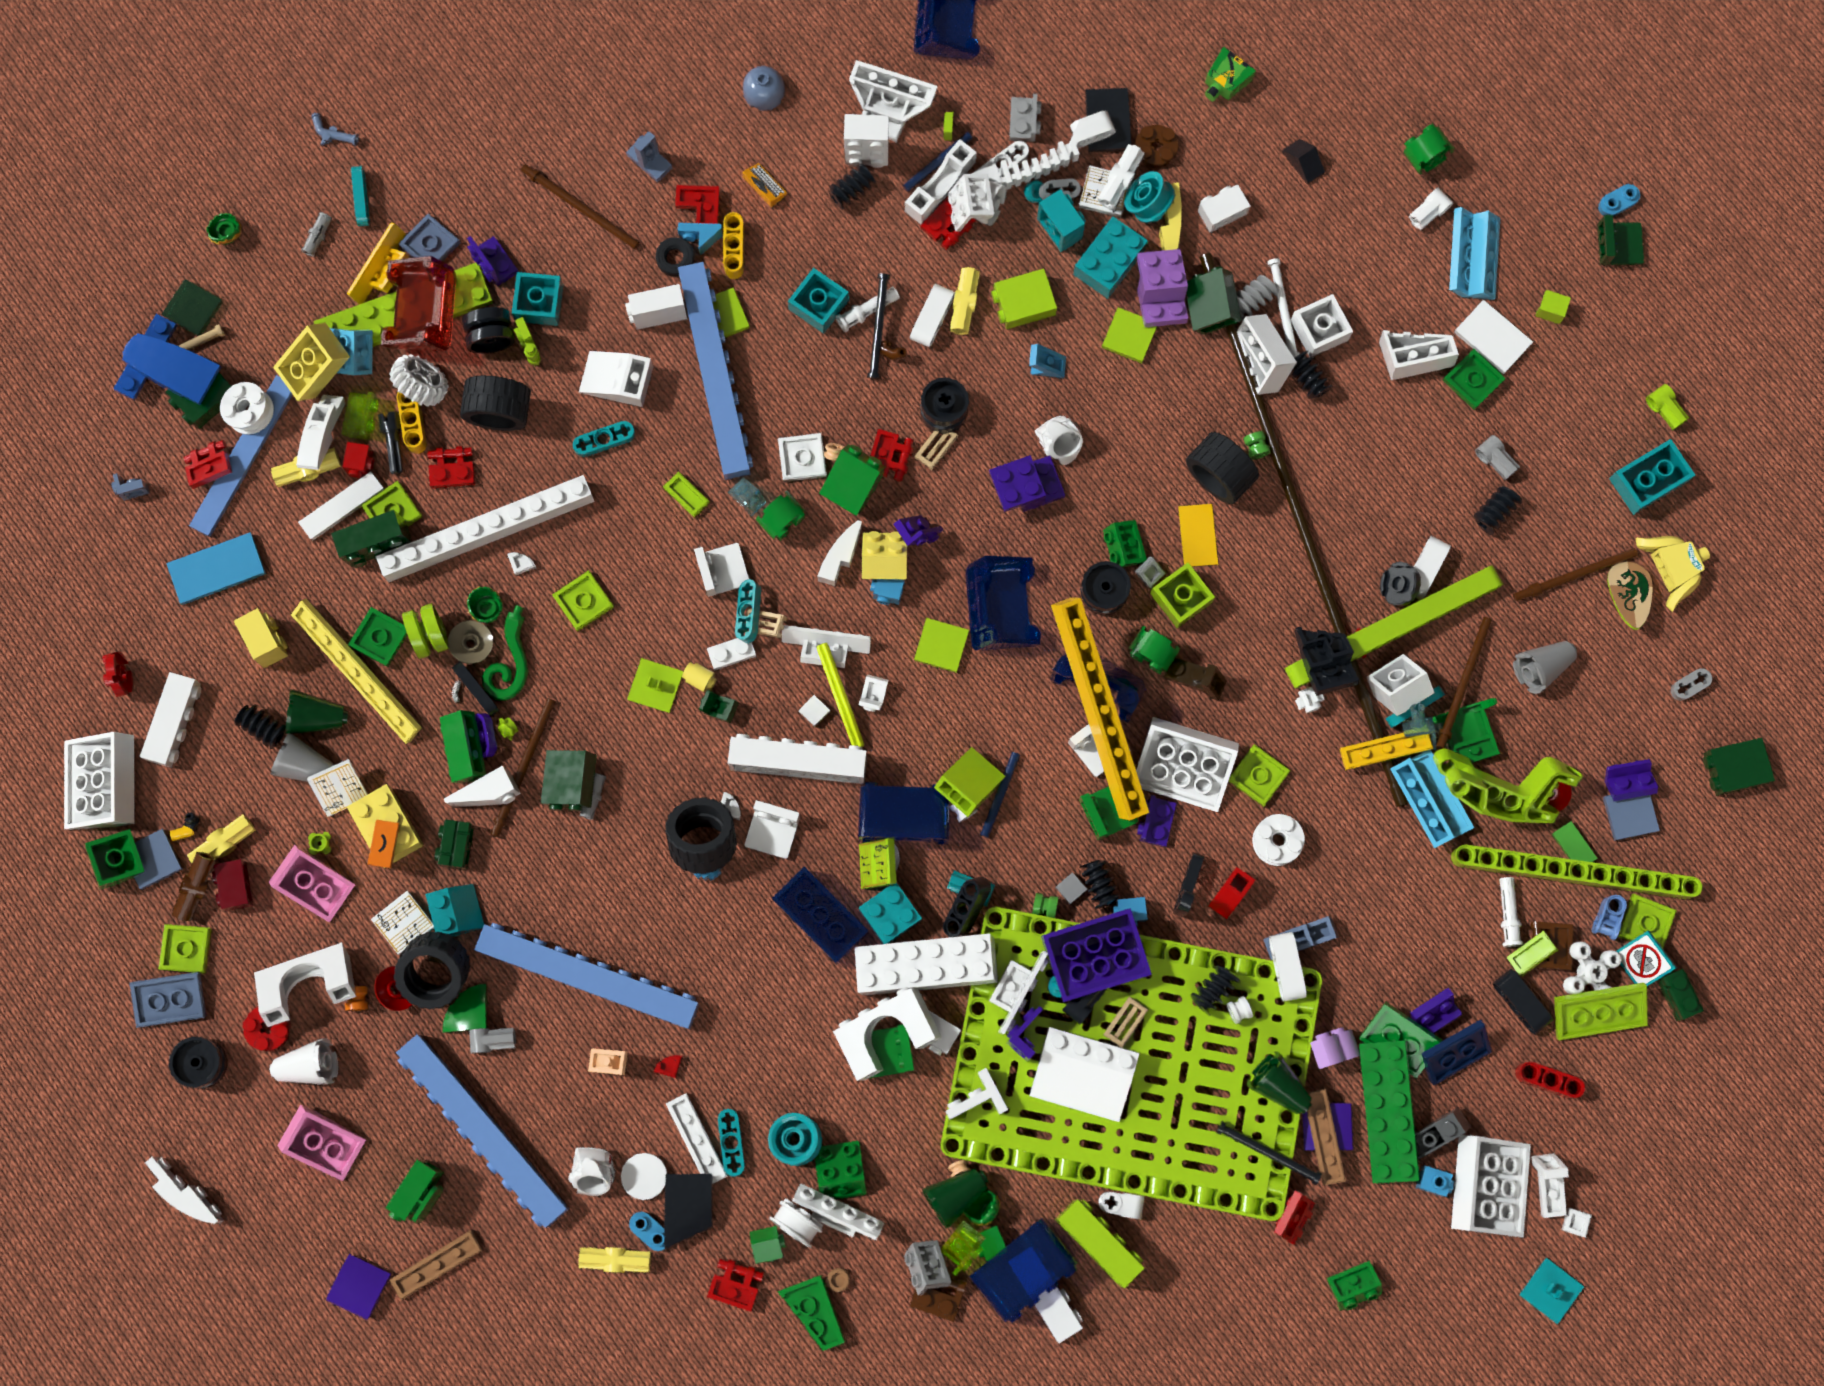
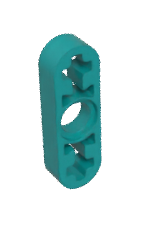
[351,166,370,227]
[573,421,635,457]
[735,579,762,643]
[1385,685,1446,728]
[718,1109,745,1176]

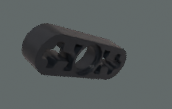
[452,661,500,717]

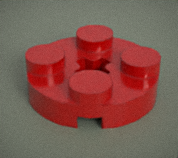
[102,651,133,697]
[242,1007,291,1051]

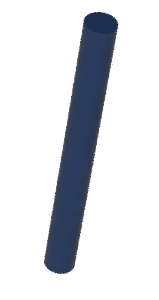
[903,132,973,192]
[980,752,1020,838]

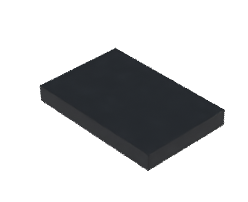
[1085,88,1131,152]

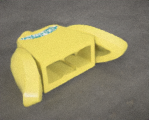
[1636,536,1710,612]

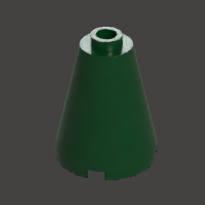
[285,689,348,734]
[1247,1051,1312,1114]
[922,1169,989,1229]

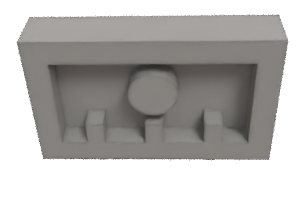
[1009,93,1041,142]
[905,1240,951,1295]

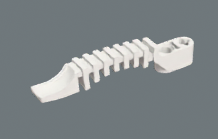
[972,111,1116,190]

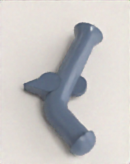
[311,113,359,146]

